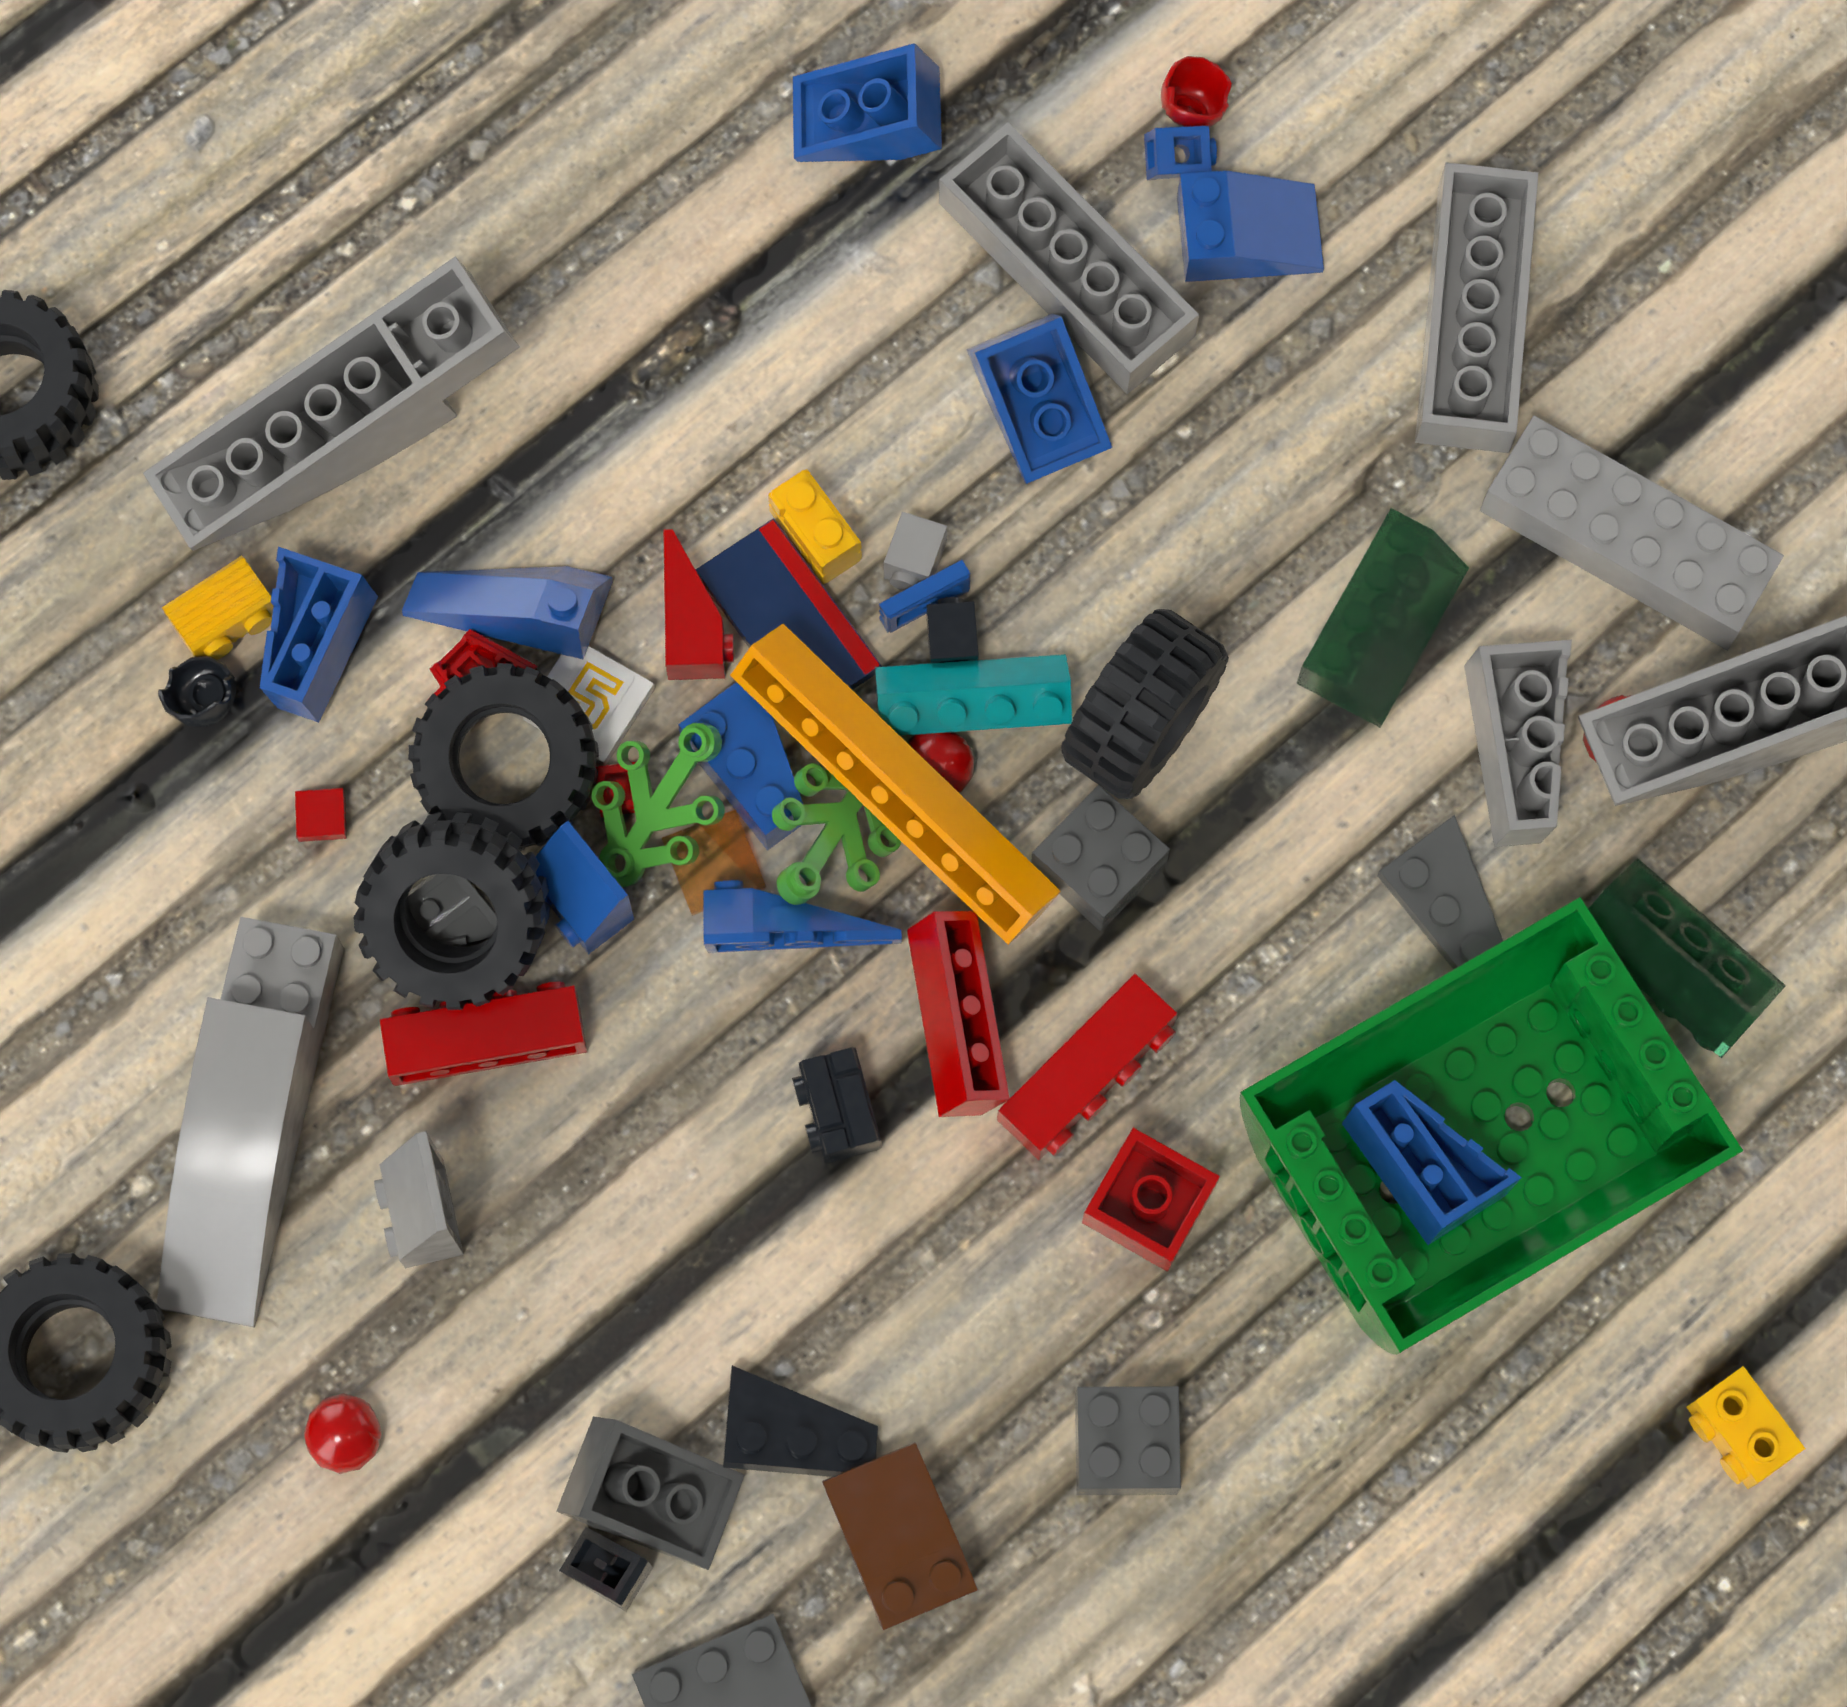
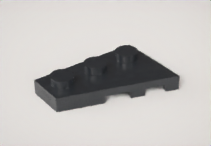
[723,1365,878,1477]

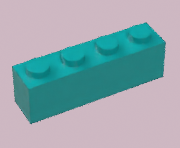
[875,654,1072,736]

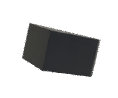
[559,1527,653,1612]

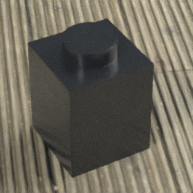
[926,597,979,664]

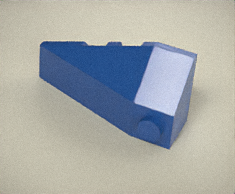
[402,566,613,660]
[703,880,902,953]

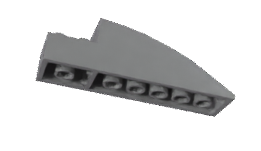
[143,256,520,551]
[1578,615,1847,806]
[157,917,344,1328]

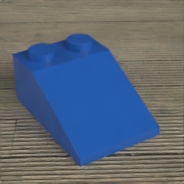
[793,43,942,162]
[1177,170,1324,282]
[966,314,1112,484]

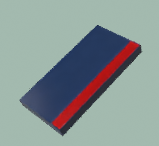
[695,518,882,690]

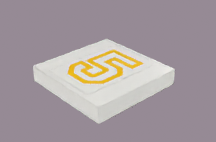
[522,646,655,766]

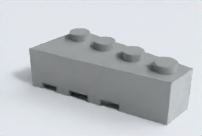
[1464,640,1572,847]

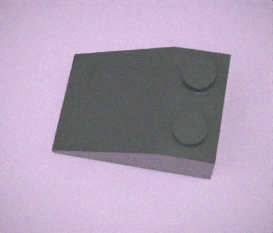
[556,1416,745,1570]

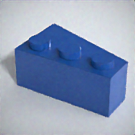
[260,546,378,723]
[678,682,803,851]
[1342,1080,1522,1245]

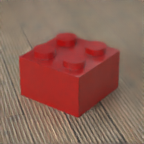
[1082,1127,1220,1272]

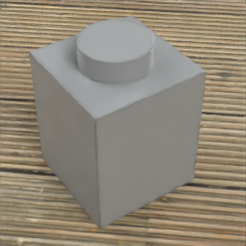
[884,512,947,591]

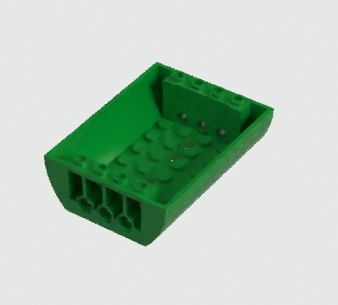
[1239,897,1743,1355]

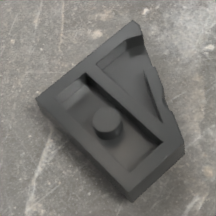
[408,874,497,947]

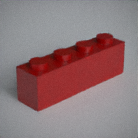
[907,911,1010,1117]
[997,973,1178,1160]
[380,981,587,1086]

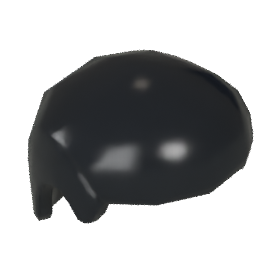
[158,656,237,728]

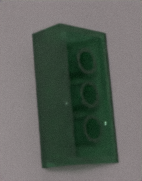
[1296,508,1469,728]
[1588,858,1786,1058]

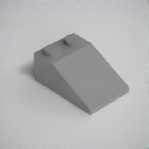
[374,1131,464,1268]

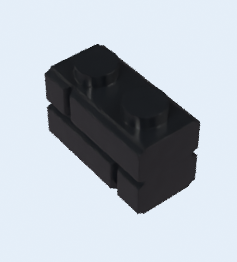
[792,1047,882,1164]

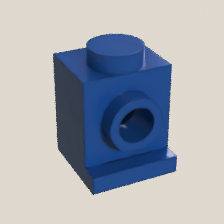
[1144,126,1217,181]

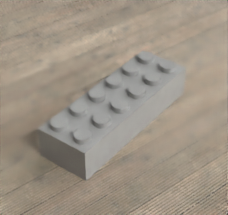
[939,122,1199,394]
[1415,162,1539,453]
[1480,416,1784,651]

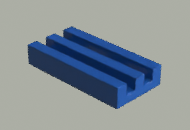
[879,560,971,633]

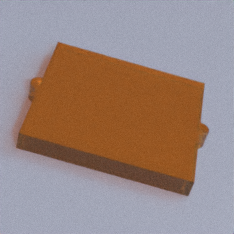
[661,809,766,916]

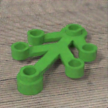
[592,723,725,887]
[772,763,901,905]

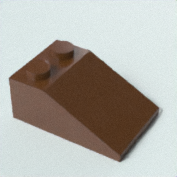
[822,1442,978,1630]

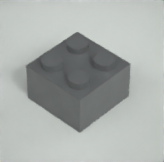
[1031,785,1170,932]
[1075,1386,1181,1495]

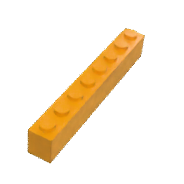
[730,624,1061,945]

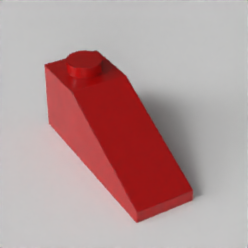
[663,529,734,680]

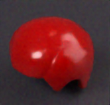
[1161,56,1232,128]
[907,732,975,793]
[304,1393,381,1474]

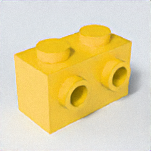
[1686,1366,1806,1489]

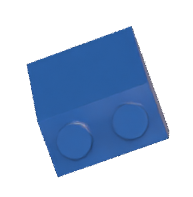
[536,821,635,955]

